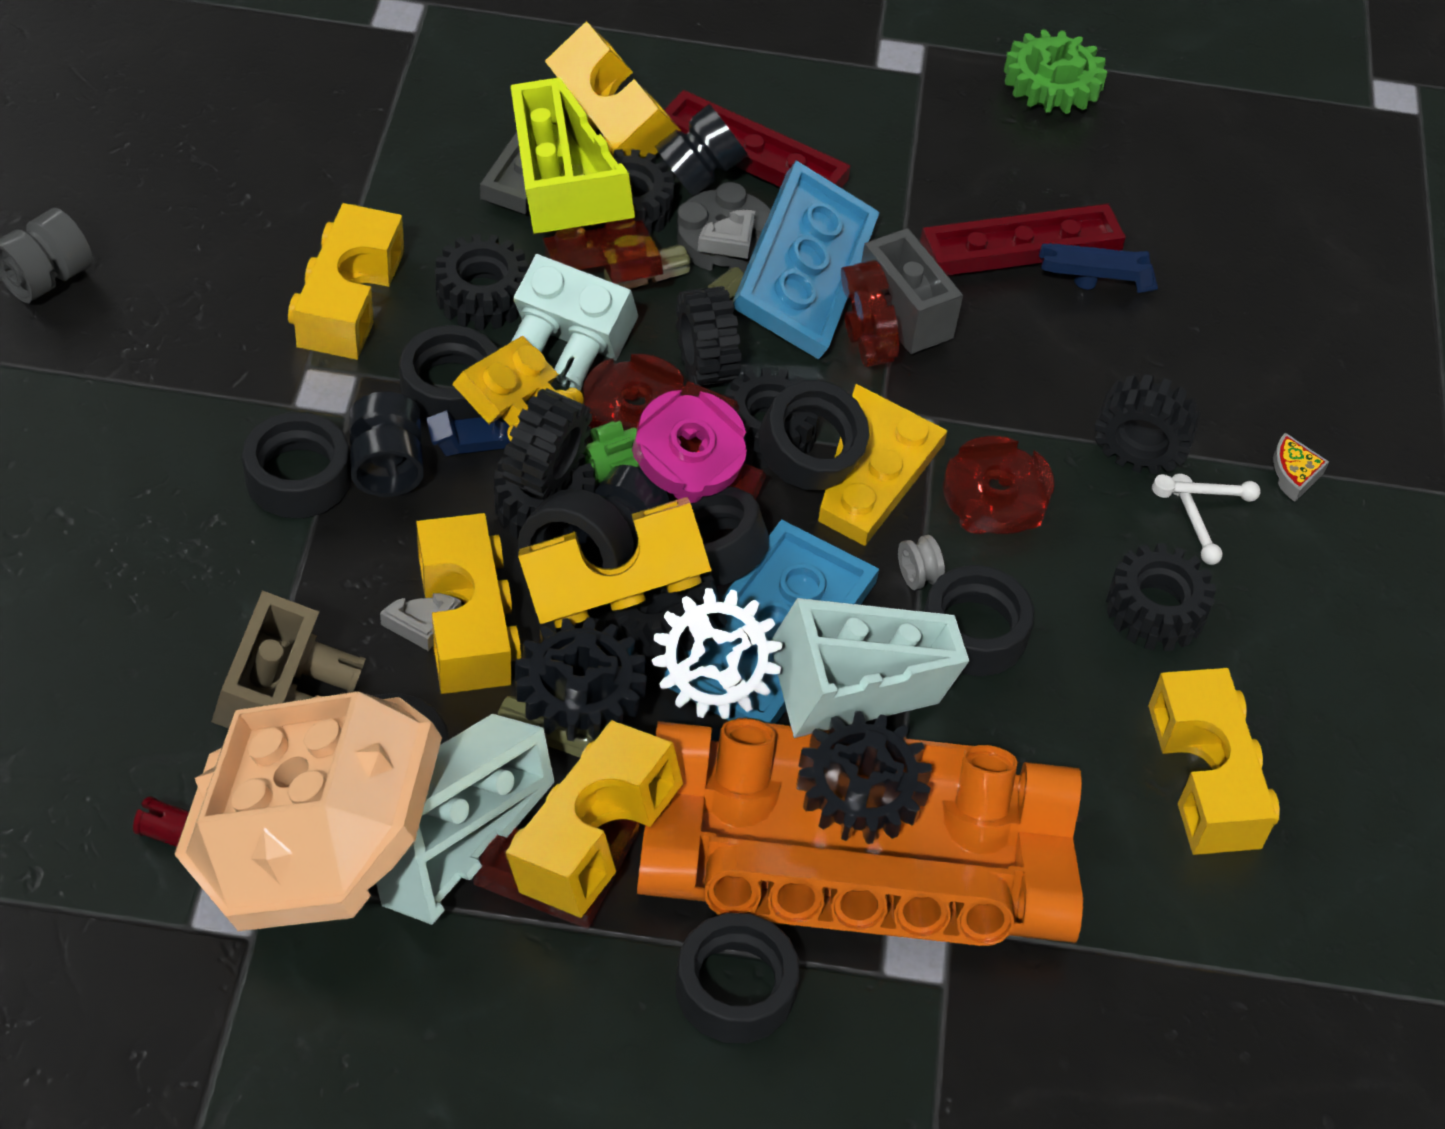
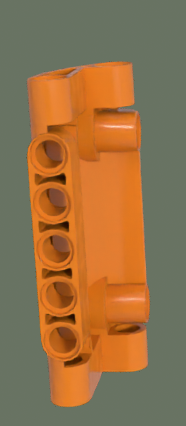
[637,718,1083,946]

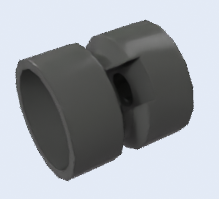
[0,208,93,303]

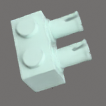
[511,254,638,391]

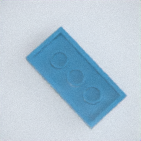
[732,160,880,359]
[664,519,879,724]

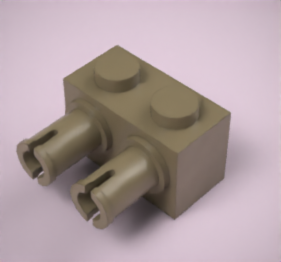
[211,590,366,728]

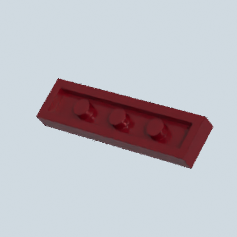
[665,90,851,188]
[920,203,1126,275]

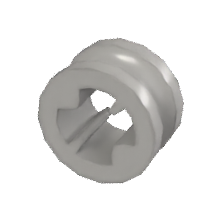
[898,535,945,590]

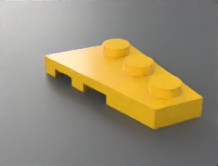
[818,384,948,546]

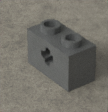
[857,228,963,354]

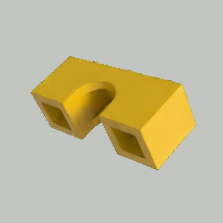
[545,21,681,158]
[288,203,404,360]
[518,497,711,628]
[416,513,521,694]
[1148,668,1280,855]
[505,720,683,918]

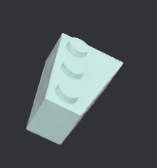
[772,598,969,738]
[376,714,554,925]

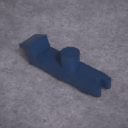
[1039,244,1158,293]
[426,410,511,456]

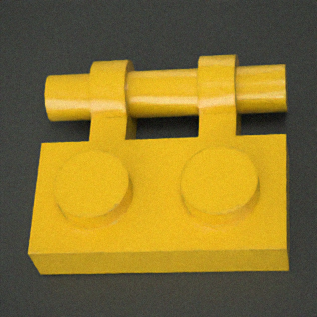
[452,335,584,441]

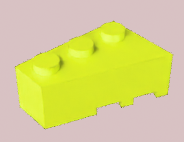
[510,77,635,234]

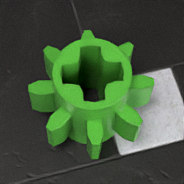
[583,421,641,484]

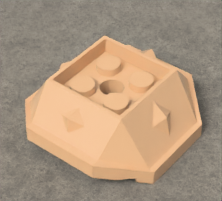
[175,691,442,931]

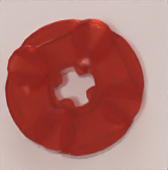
[841,260,899,367]
[583,354,690,431]
[943,436,1054,534]

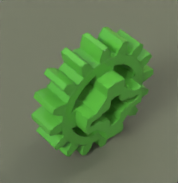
[1004,30,1107,114]

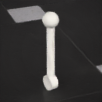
[1152,474,1260,502]
[1172,474,1222,565]

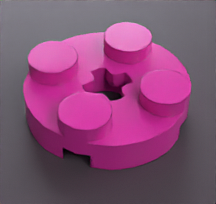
[632,390,747,503]

